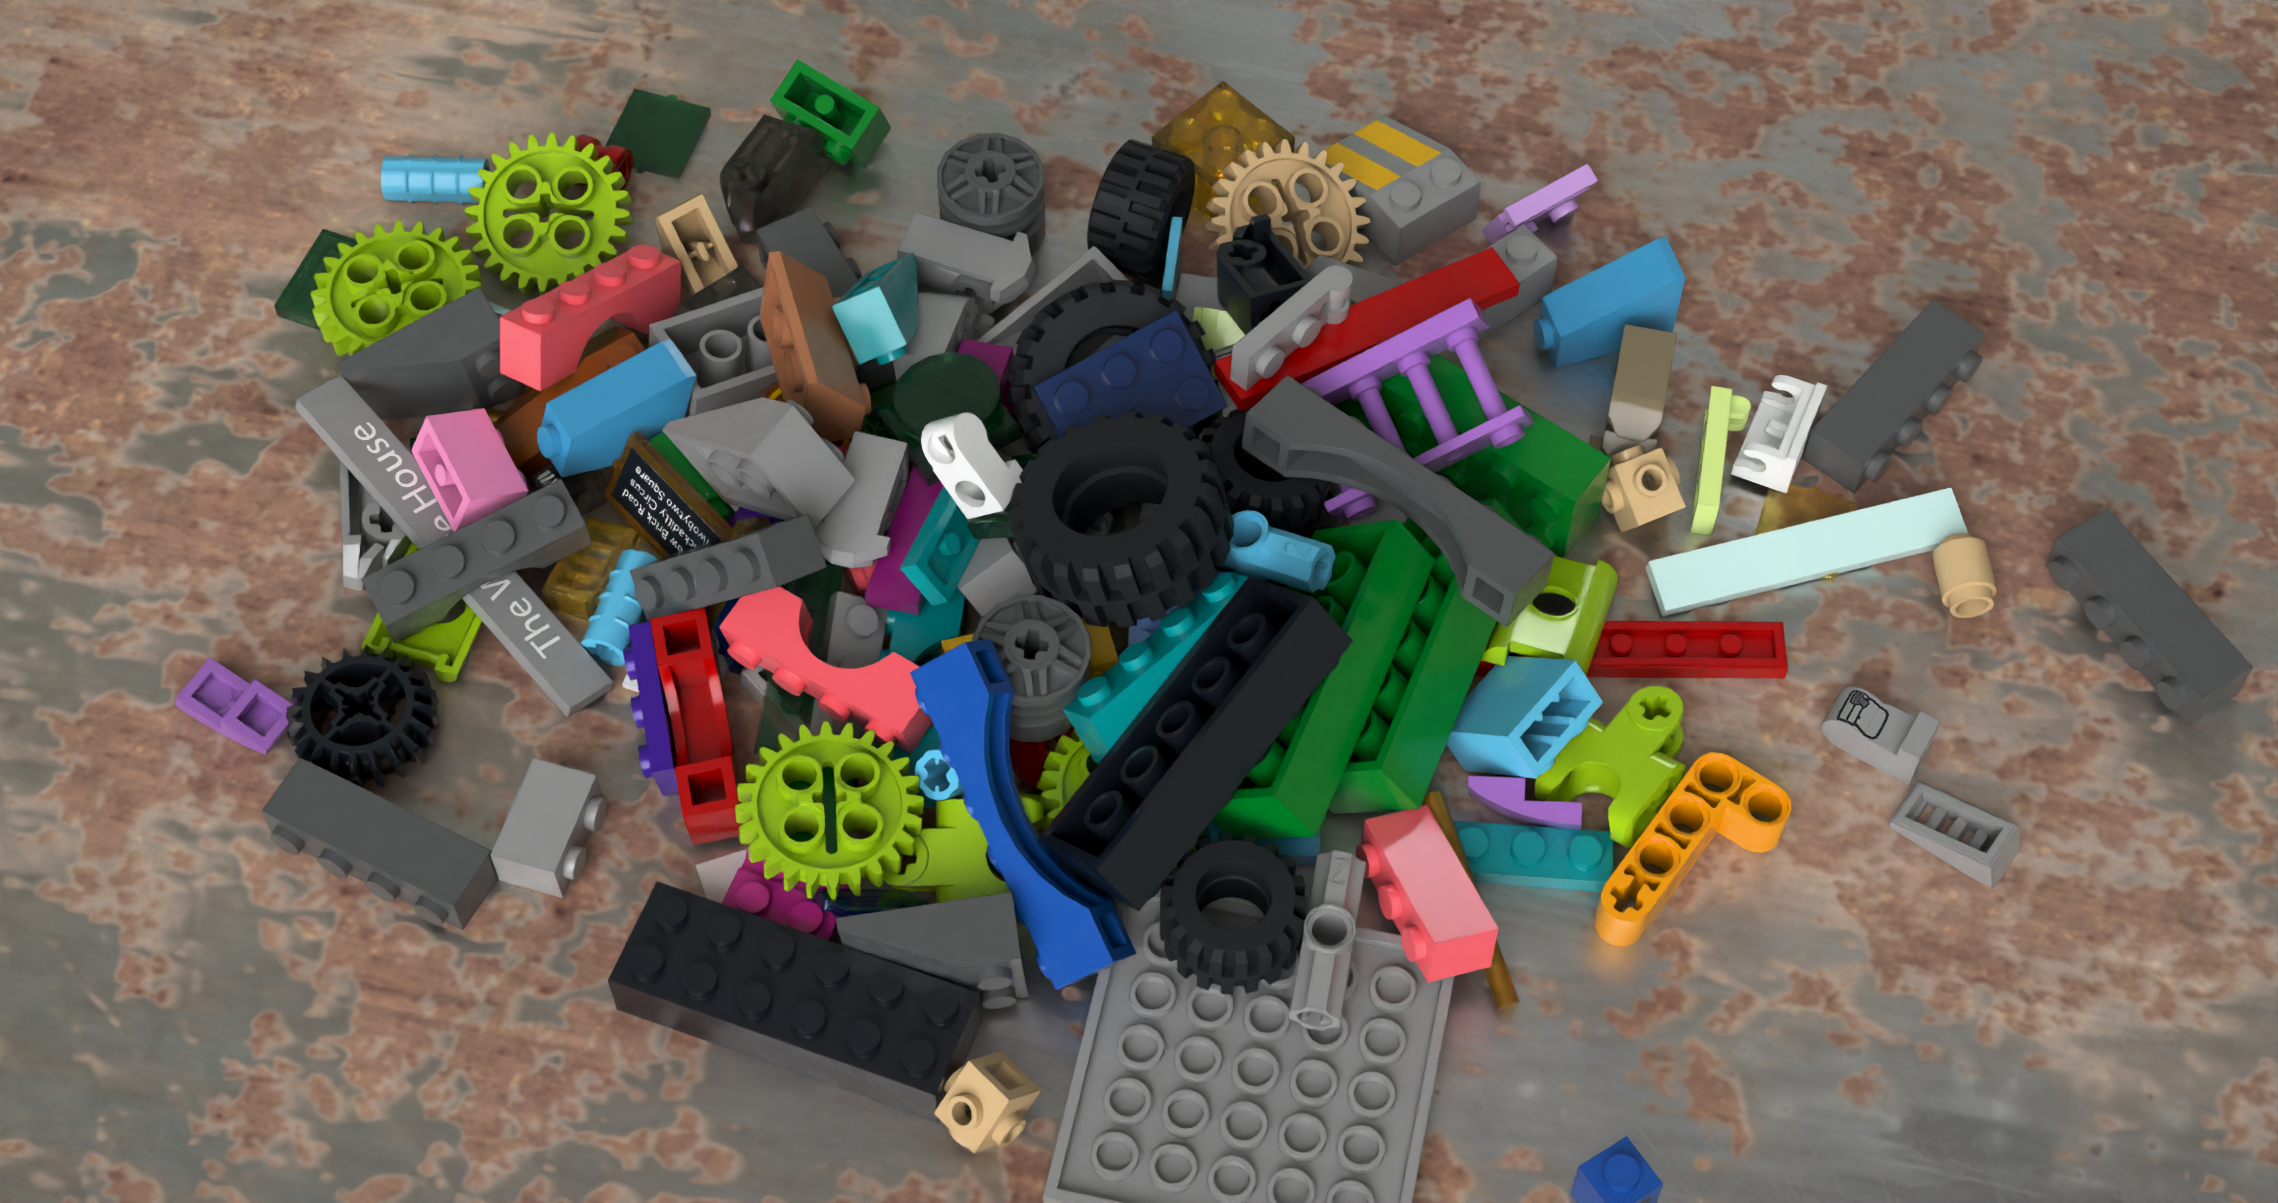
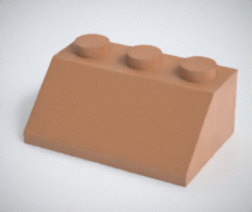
[759,251,871,442]

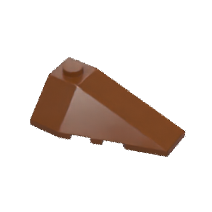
[493,326,645,479]

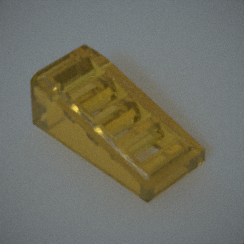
[542,516,640,621]

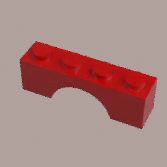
[650,608,742,846]

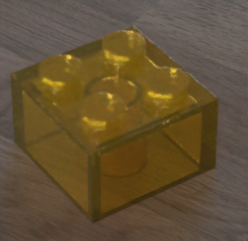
[1152,81,1295,221]

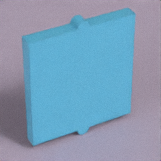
[1162,217,1182,301]

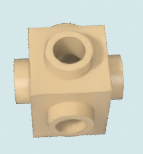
[1602,445,1686,533]
[934,1051,1041,1153]

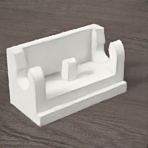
[1731,375,1827,494]

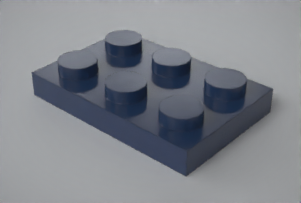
[1032,310,1228,439]

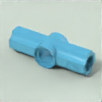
[1223,510,1336,593]

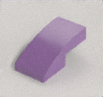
[175,657,293,755]
[1468,776,1582,830]

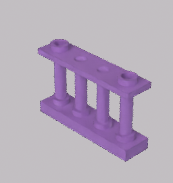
[1301,298,1535,521]

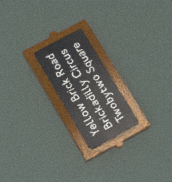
[603,431,740,558]

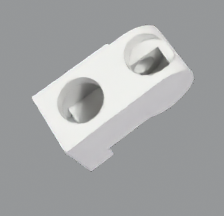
[921,412,1023,519]

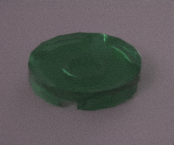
[893,352,1002,442]

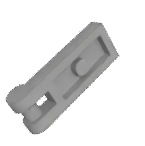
[1230,265,1353,391]

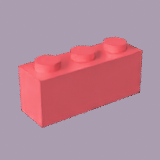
[1356,805,1499,983]

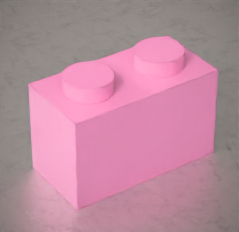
[411,408,529,532]

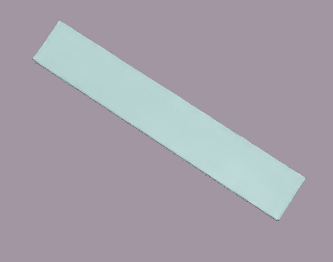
[1645,487,1969,617]

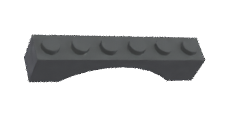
[1242,375,1555,627]

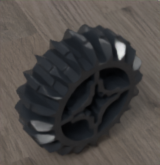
[286,644,440,788]

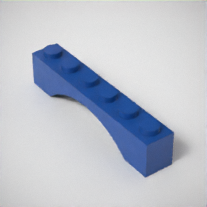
[910,639,1137,990]

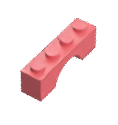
[500,244,681,391]
[719,586,933,754]

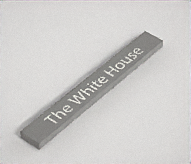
[295,375,613,718]

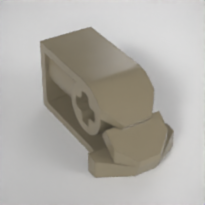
[1588,324,1677,468]

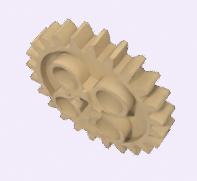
[1205,139,1370,269]

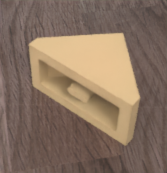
[655,193,748,308]

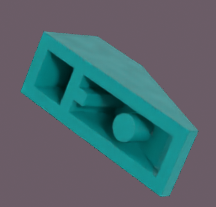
[832,252,918,365]

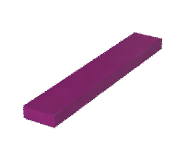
[865,339,1014,615]

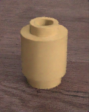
[1932,533,1997,618]

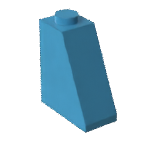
[1533,237,1685,368]
[537,339,697,478]

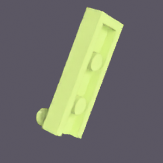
[1690,386,1751,536]

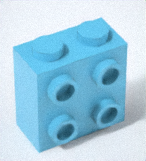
[1446,656,1603,779]

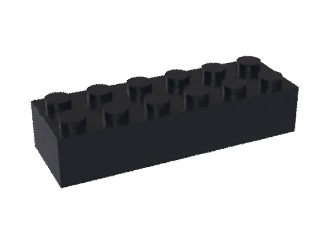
[1037,576,1353,911]
[608,881,982,1123]

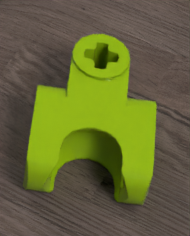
[1534,686,1686,848]
[882,797,1044,903]

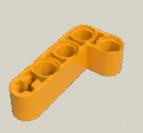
[1594,752,1792,946]

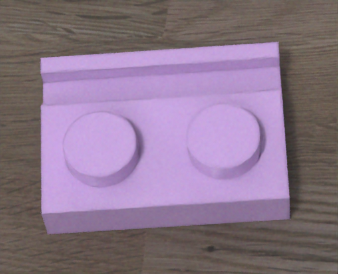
[1482,163,1598,245]

